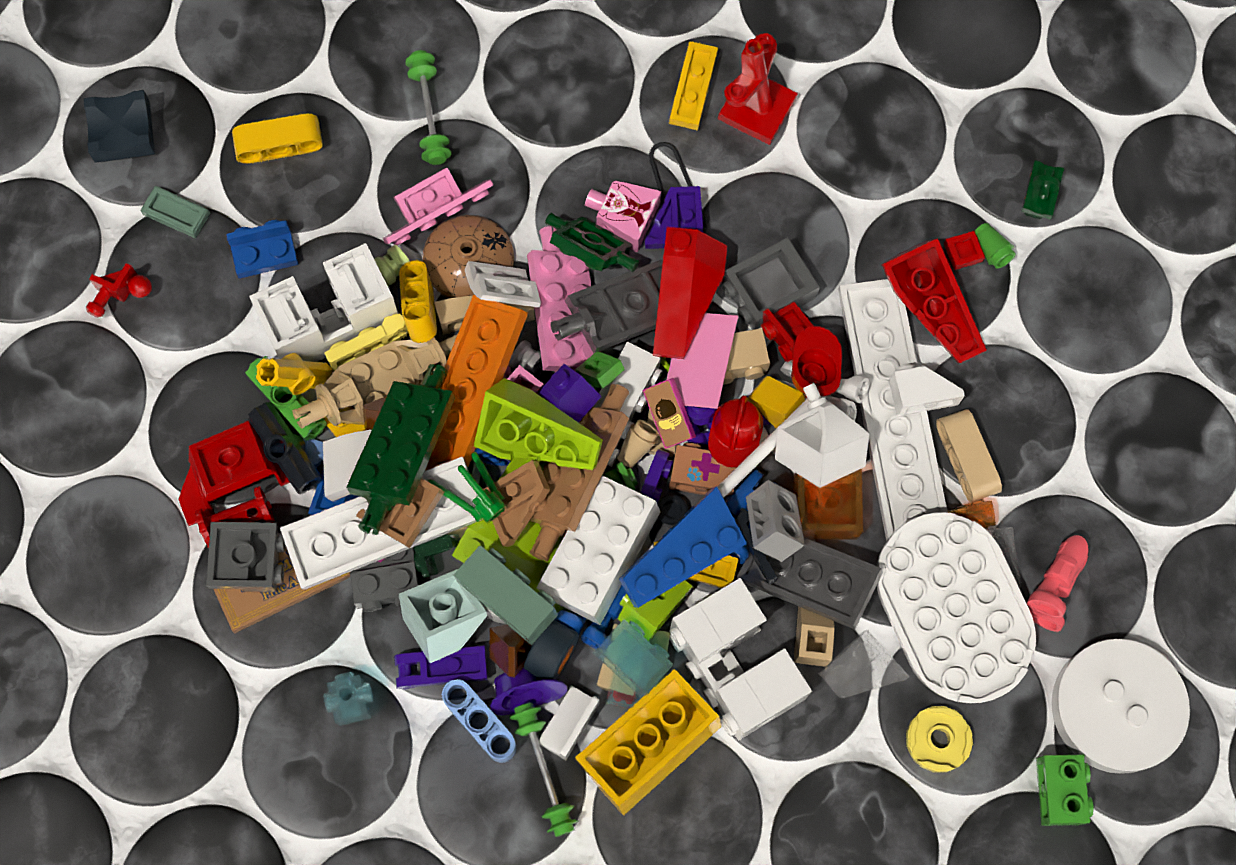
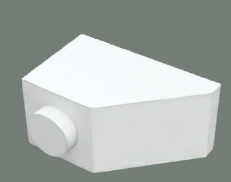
[889,364,965,416]

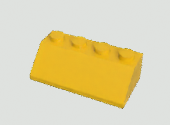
[575,669,722,816]

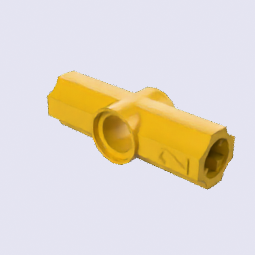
[256,353,333,395]

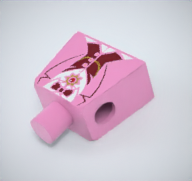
[585,181,661,253]

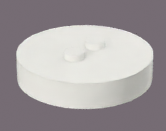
[1052,639,1190,773]

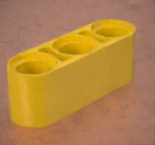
[232,114,323,164]
[399,260,437,343]

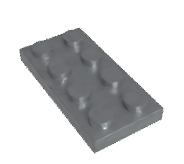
[737,537,883,629]

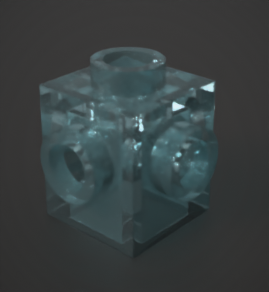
[324,672,374,726]

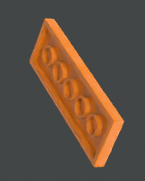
[425,295,528,471]

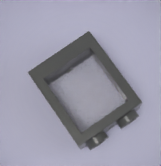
[721,237,820,330]

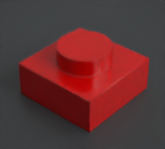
[944,231,985,270]

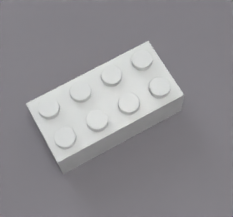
[537,476,661,625]

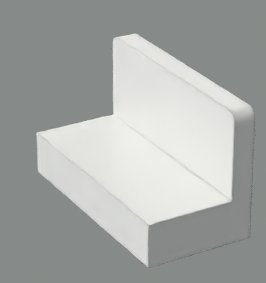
[538,686,600,760]

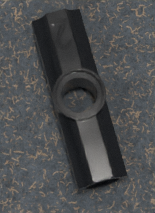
[248,402,322,494]

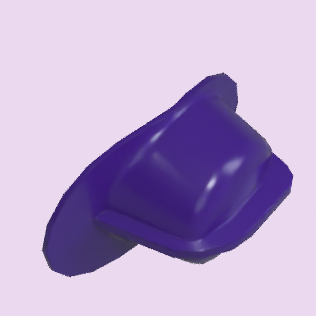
[490,667,567,716]

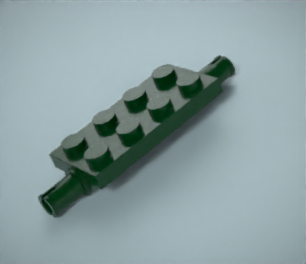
[346,364,455,535]

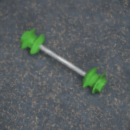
[405,50,451,165]
[510,703,579,837]

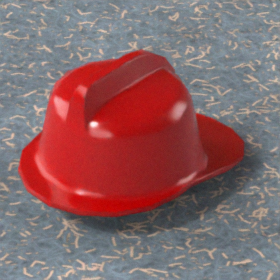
[791,326,842,399]
[708,395,763,468]

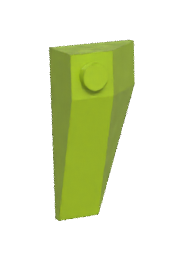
[474,378,603,470]

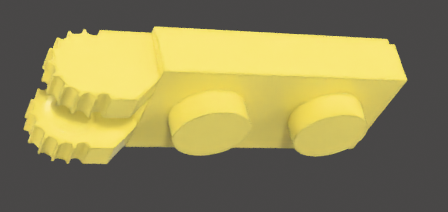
[324,313,409,372]

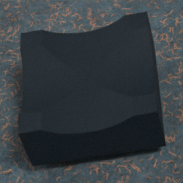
[83,90,155,163]

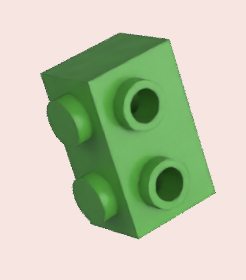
[1036,755,1094,826]

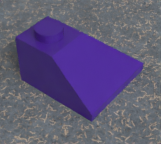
[538,363,602,423]

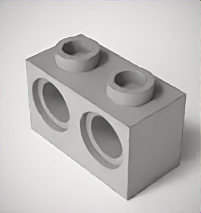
[746,480,805,562]

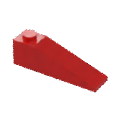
[653,227,727,359]
[881,238,987,363]

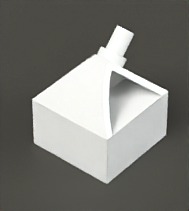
[775,383,869,488]

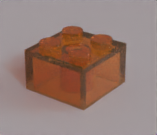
[794,469,863,540]

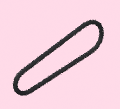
[649,142,708,233]

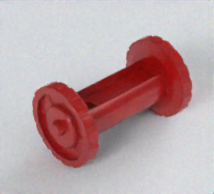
[195,486,275,548]

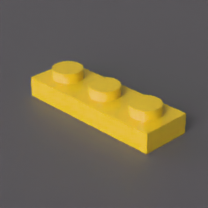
[669,41,718,130]

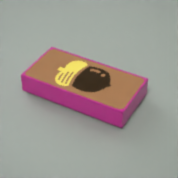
[643,378,696,449]

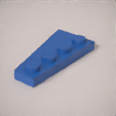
[619,486,747,608]

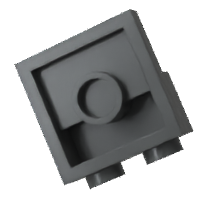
[206,522,286,592]
[350,547,419,612]

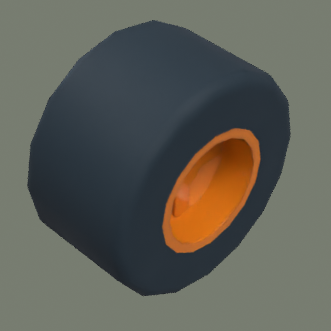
[524,620,579,680]

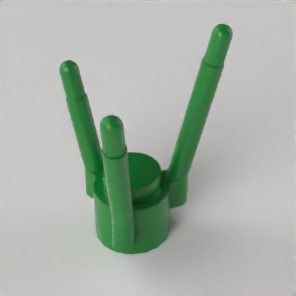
[428,452,507,523]

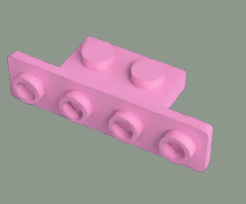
[382,168,493,245]

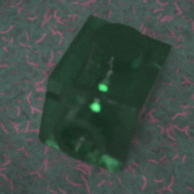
[414,534,460,578]

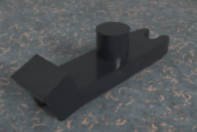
[735,507,777,585]

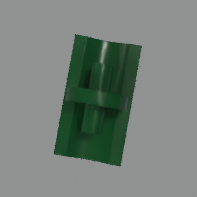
[1021,160,1064,220]

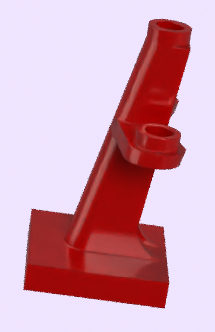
[718,33,798,145]

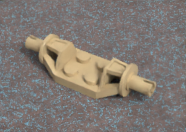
[292,333,458,429]

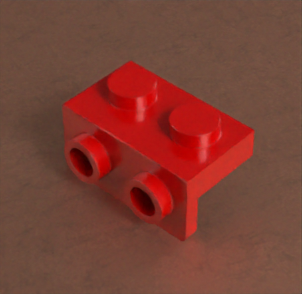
[761,302,813,363]

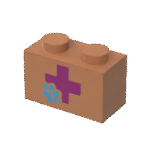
[669,443,736,499]

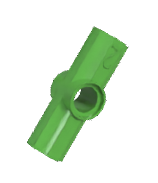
[245,356,327,441]

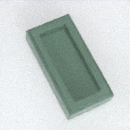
[140,186,210,239]

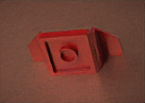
[178,421,290,526]

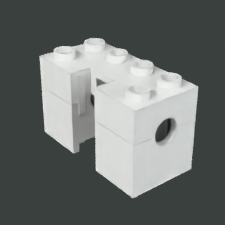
[249,243,398,362]
[669,578,812,741]

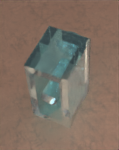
[593,619,673,697]

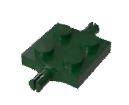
[545,212,639,272]

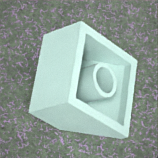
[399,569,487,663]

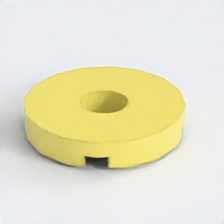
[906,706,973,772]

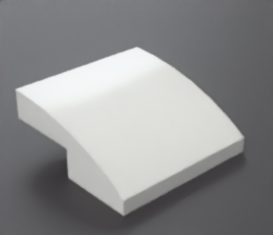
[464,261,541,308]
[323,430,371,502]

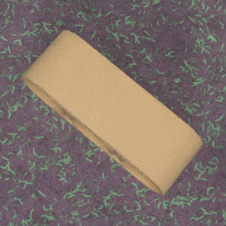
[936,409,1002,503]

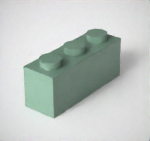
[454,545,558,645]

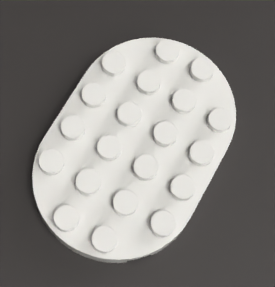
[877,512,1036,703]

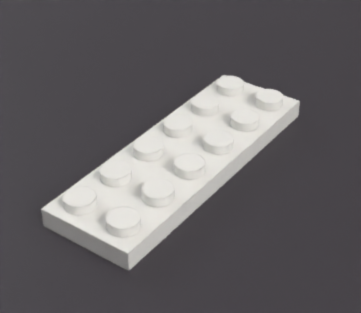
[280,457,483,590]

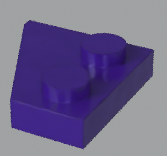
[645,186,703,249]

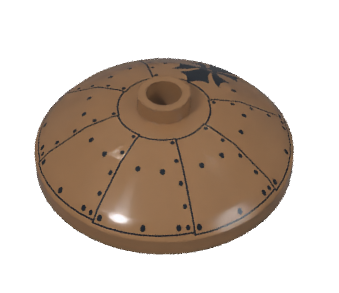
[423,215,514,298]

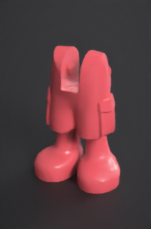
[1027,535,1089,632]

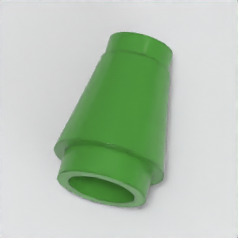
[975,223,1016,269]

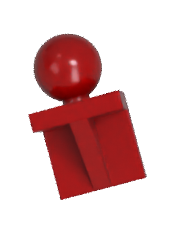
[86,263,152,318]

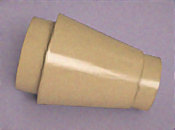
[617,420,659,468]

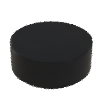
[657,495,688,528]

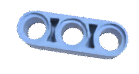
[442,679,516,763]

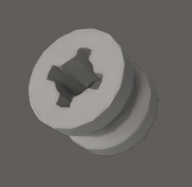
[509,340,542,376]

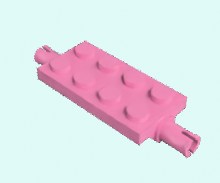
[527,226,601,372]

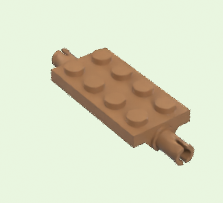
[529,384,629,561]

